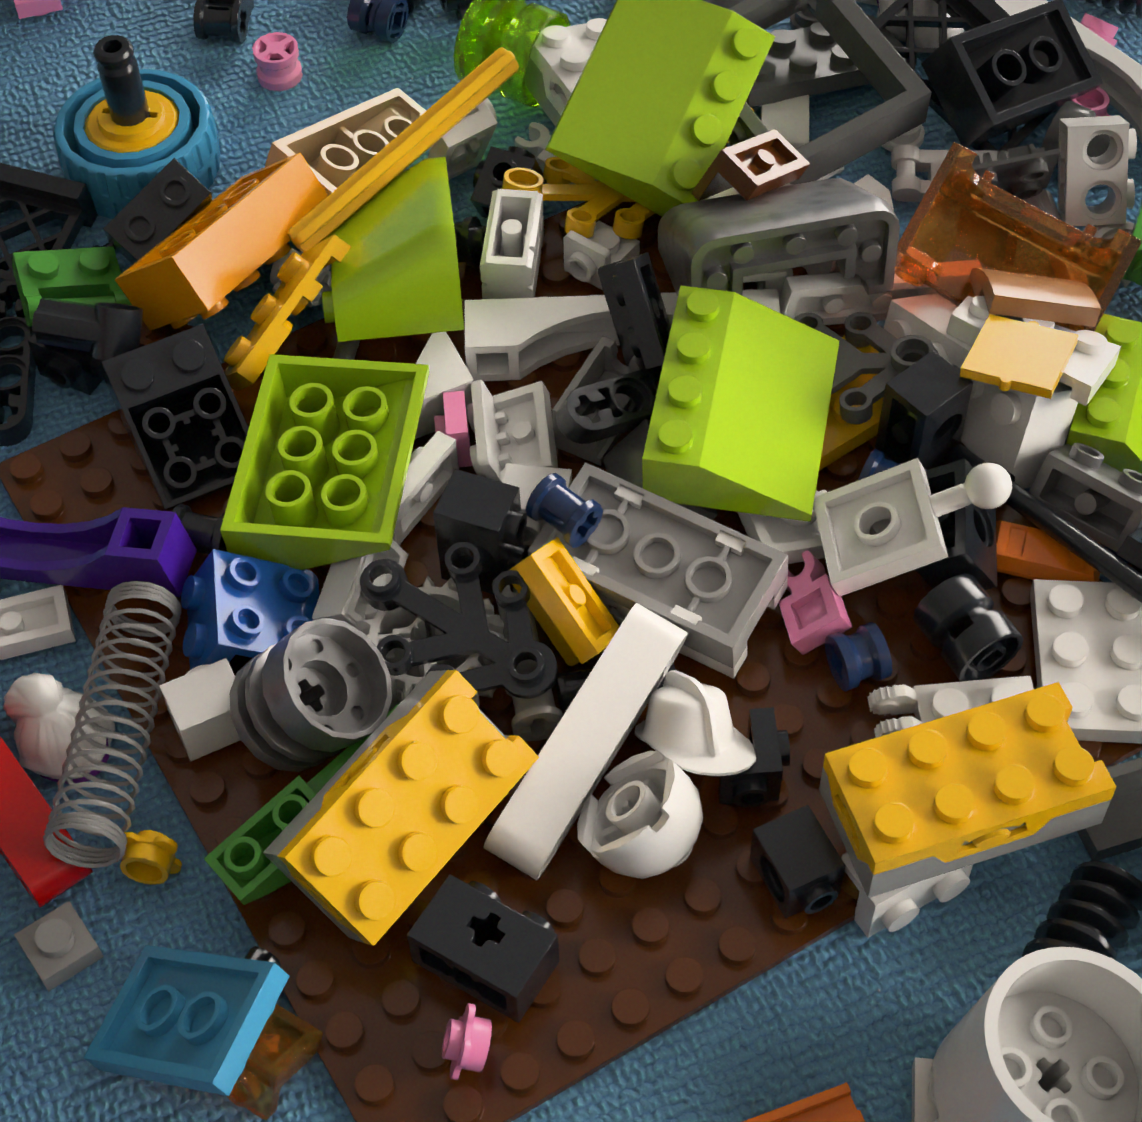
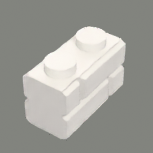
[480,189,544,299]

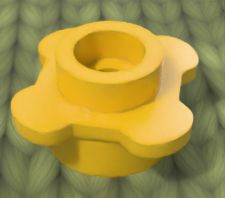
[120,830,182,885]

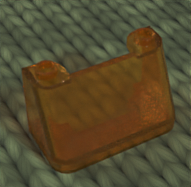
[895,142,1142,331]

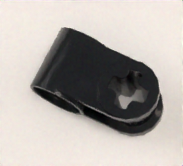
[193,0,254,42]

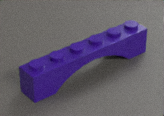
[0,507,197,597]

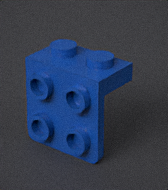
[181,549,320,670]

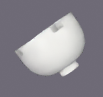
[577,751,703,879]

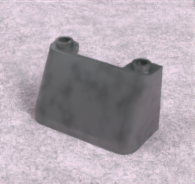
[658,178,900,296]

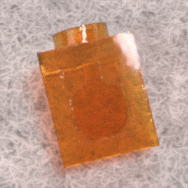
[227,1004,323,1120]

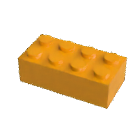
[115,152,328,331]

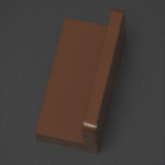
[691,129,810,201]

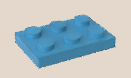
[83,945,290,1096]

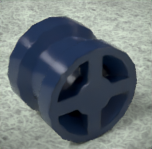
[825,622,892,692]

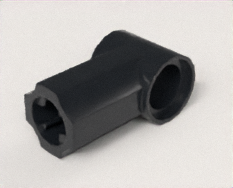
[32,297,143,361]

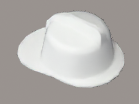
[635,670,757,776]

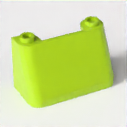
[322,156,465,342]

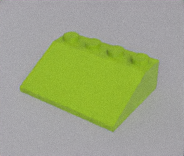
[545,0,775,217]
[642,285,840,522]
[220,354,430,570]

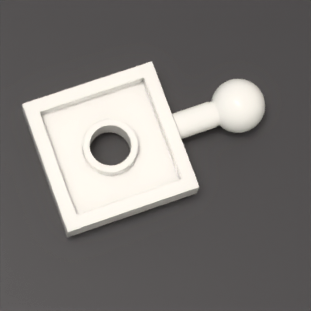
[814,458,1012,597]

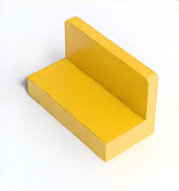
[509,537,619,666]

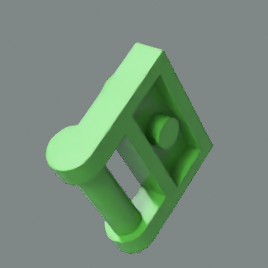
[12,246,132,327]

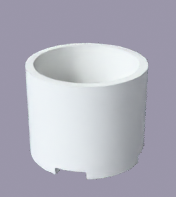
[931,947,1142,1122]

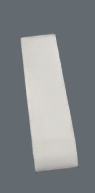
[483,603,688,880]

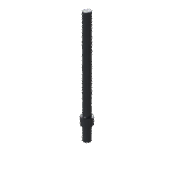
[948,444,1142,603]

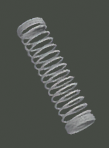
[43,581,181,868]

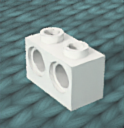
[1057,115,1137,227]

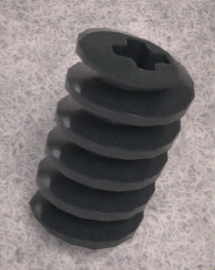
[1022,860,1142,961]

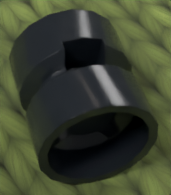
[913,573,1024,682]

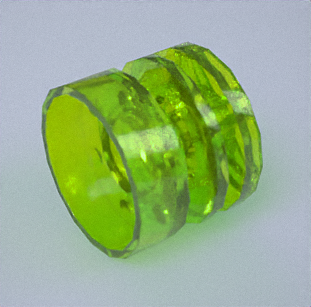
[453,0,571,108]

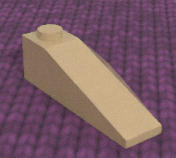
[265,88,426,195]

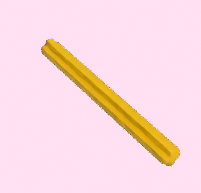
[288,47,519,253]

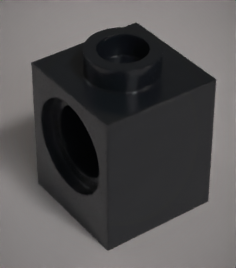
[750,805,846,919]

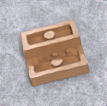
[970,268,1101,327]

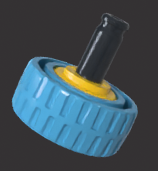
[53,35,221,219]

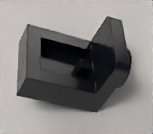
[718,707,790,808]

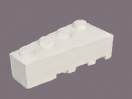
[884,293,1078,489]

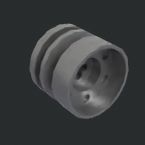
[229,618,392,772]

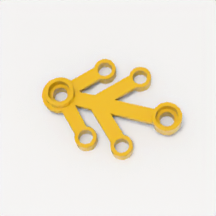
[502,157,655,239]

